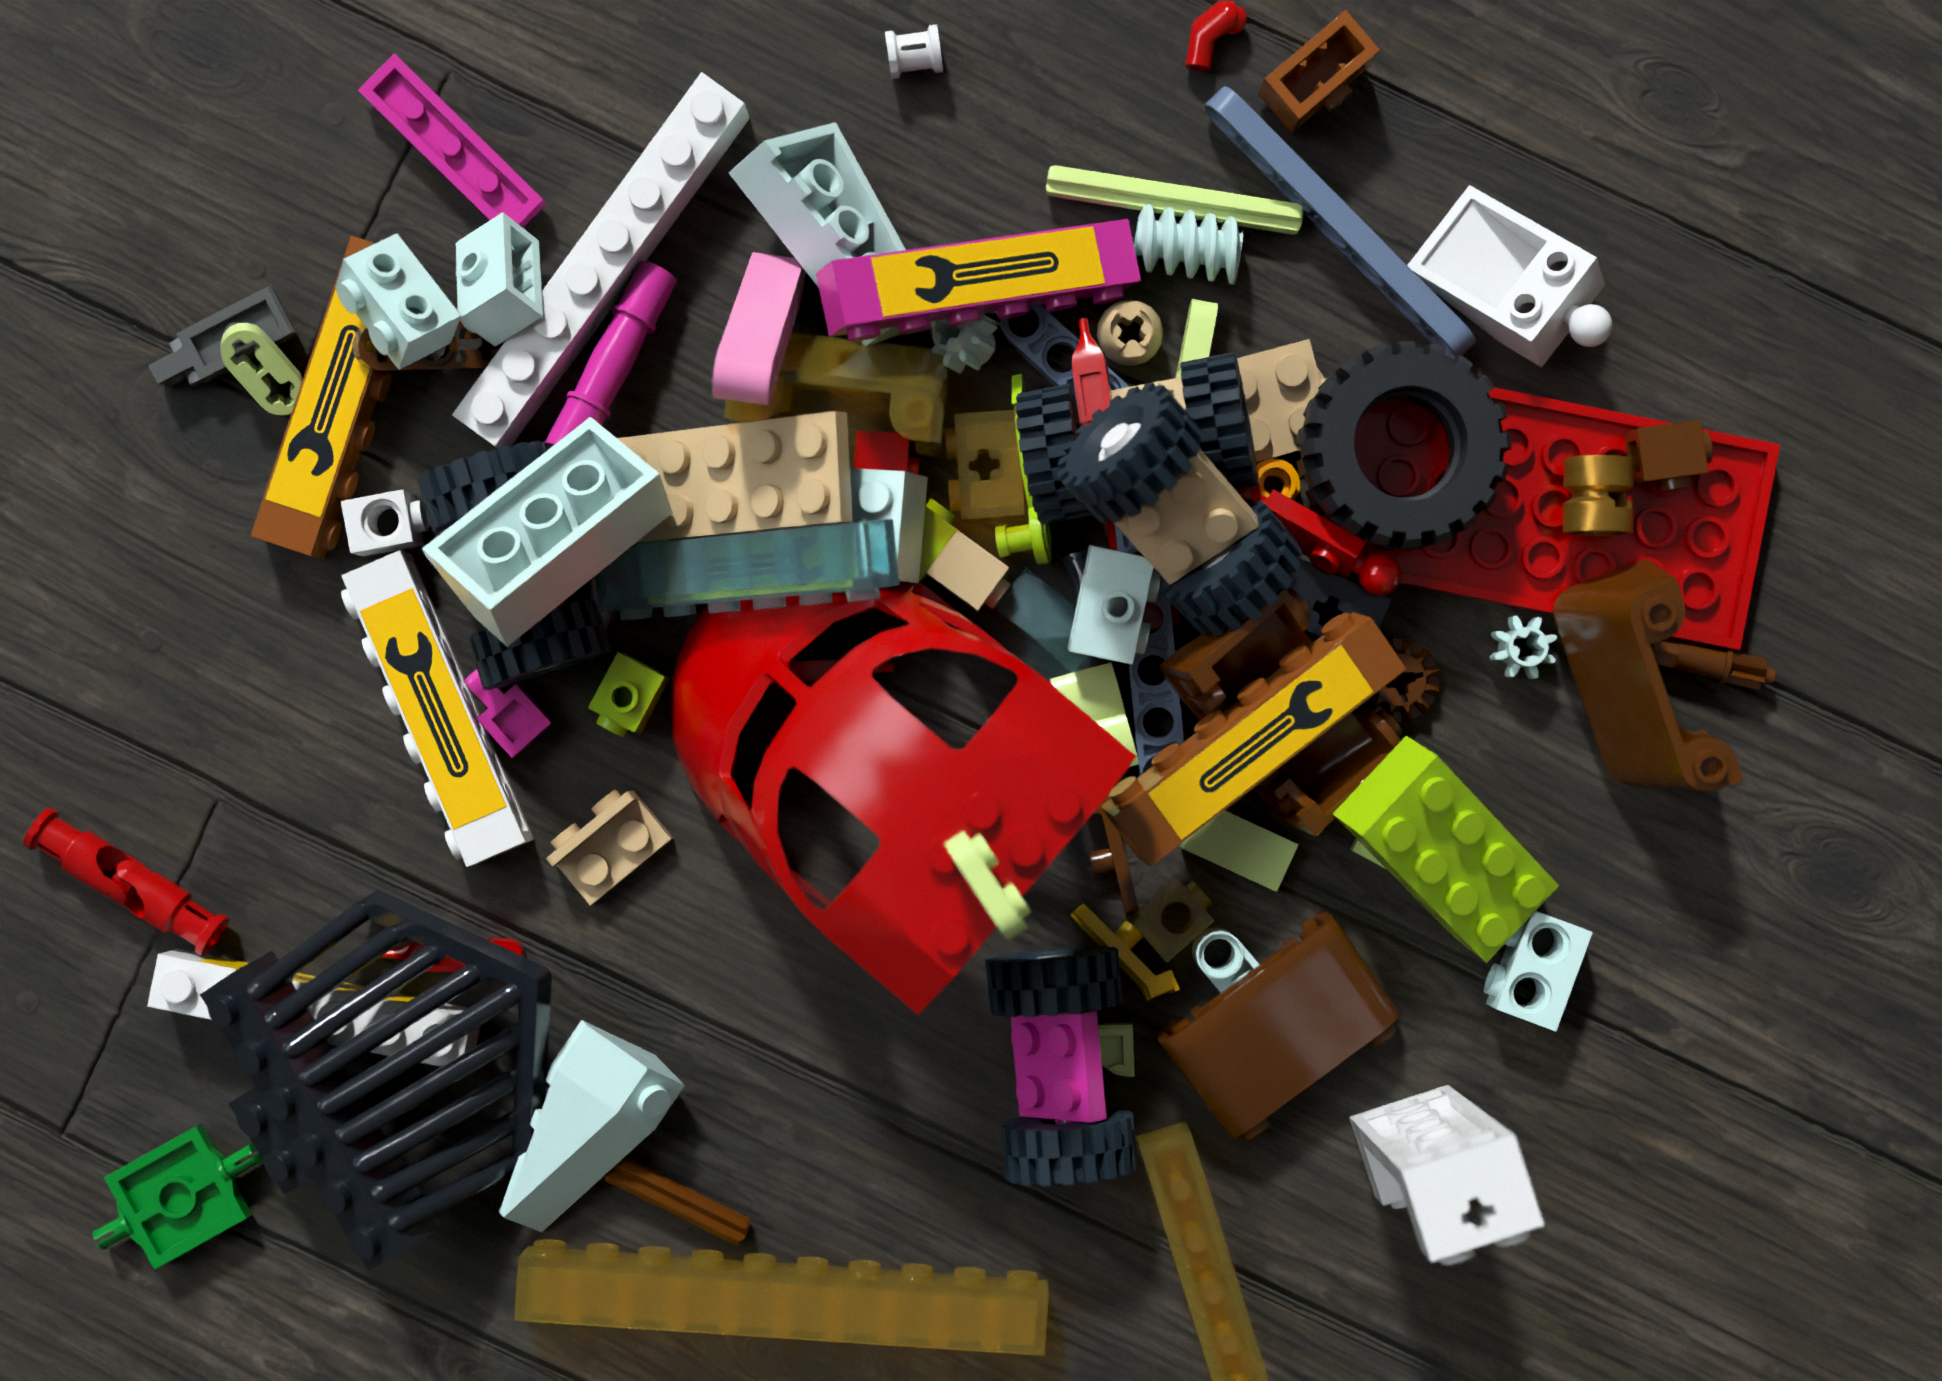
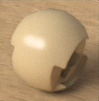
[1097,300,1163,366]

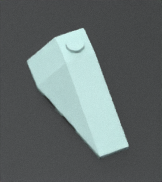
[499,1020,685,1232]

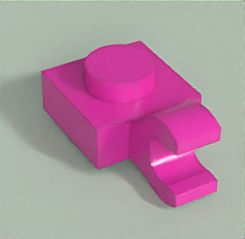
[463,669,553,758]

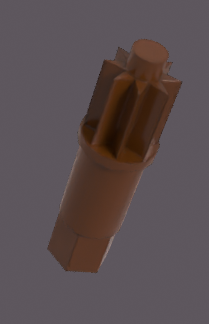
[1651,639,1776,690]

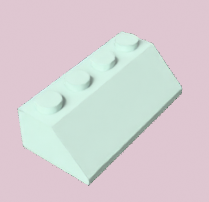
[422,417,673,647]

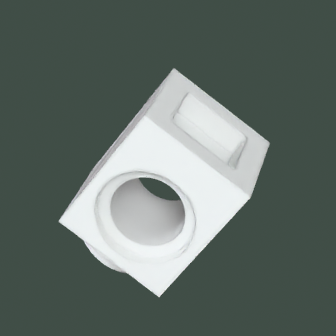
[341,489,428,557]

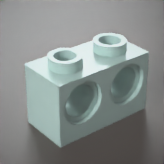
[1484,911,1593,1031]

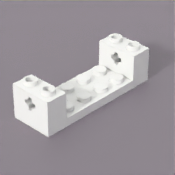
[1349,1085,1544,1265]

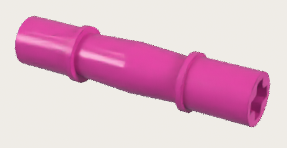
[545,261,677,449]

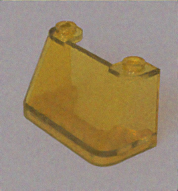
[724,332,951,457]

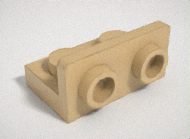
[546,789,673,906]

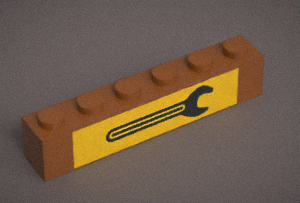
[250,235,422,559]
[1101,612,1406,867]

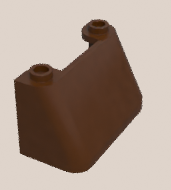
[1552,559,1744,792]
[1159,587,1402,836]
[1154,910,1400,1140]

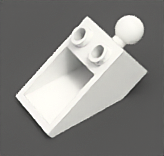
[1407,185,1612,367]

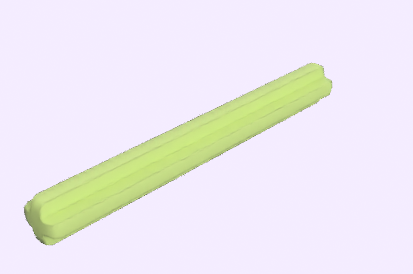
[1046,165,1303,235]

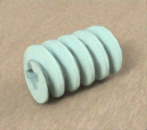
[1134,204,1243,285]

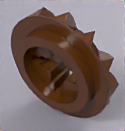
[1363,639,1440,722]

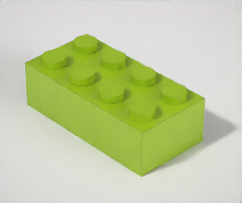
[1333,736,1559,963]

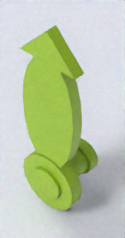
[995,374,1052,565]

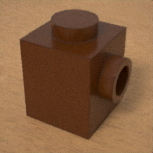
[1623,420,1713,492]

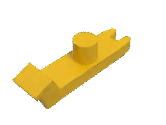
[1070,904,1180,1000]

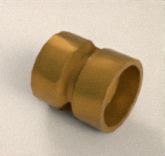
[1562,455,1635,536]

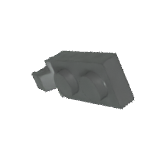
[148,286,299,389]

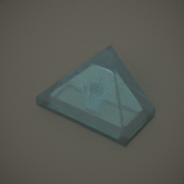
[994,567,1088,673]

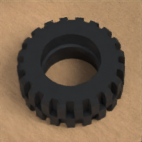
[1296,341,1512,551]

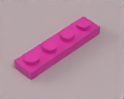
[358,53,547,228]

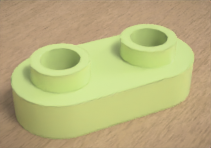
[944,830,1031,941]

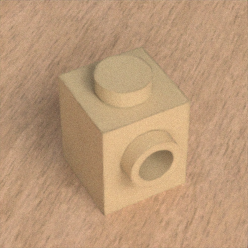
[927,530,1011,613]

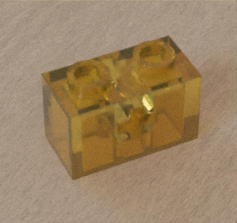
[945,410,1025,523]

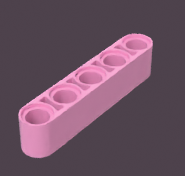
[712,252,805,405]

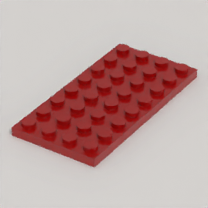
[1351,388,1780,651]

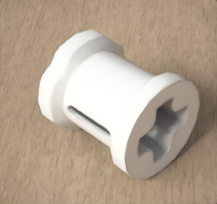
[885,24,943,79]

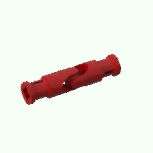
[23,808,230,956]

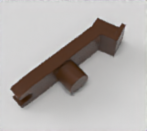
[1089,795,1138,913]

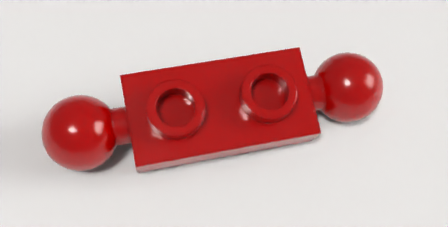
[1235,483,1401,595]

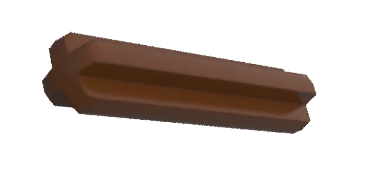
[603,1157,751,1246]

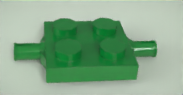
[93,1123,262,1270]

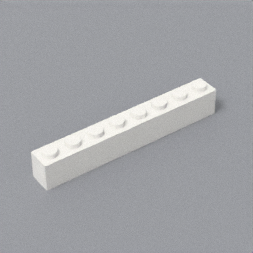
[452,72,750,447]

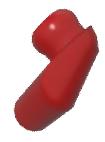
[1185,0,1247,72]

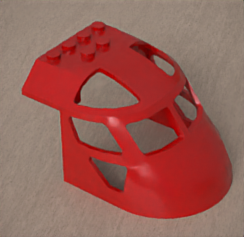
[670,569,1137,1015]

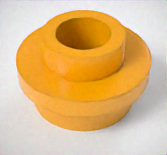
[1256,459,1300,501]

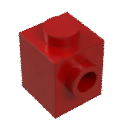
[854,430,919,475]

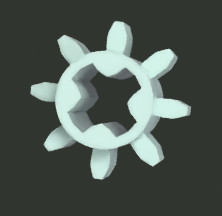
[931,313,997,374]
[1489,616,1557,679]

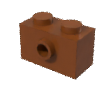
[1258,10,1380,133]

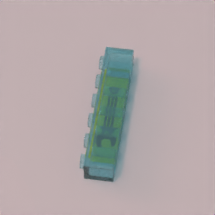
[595,519,900,620]

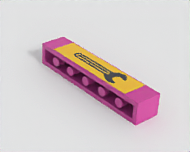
[816,219,1141,342]

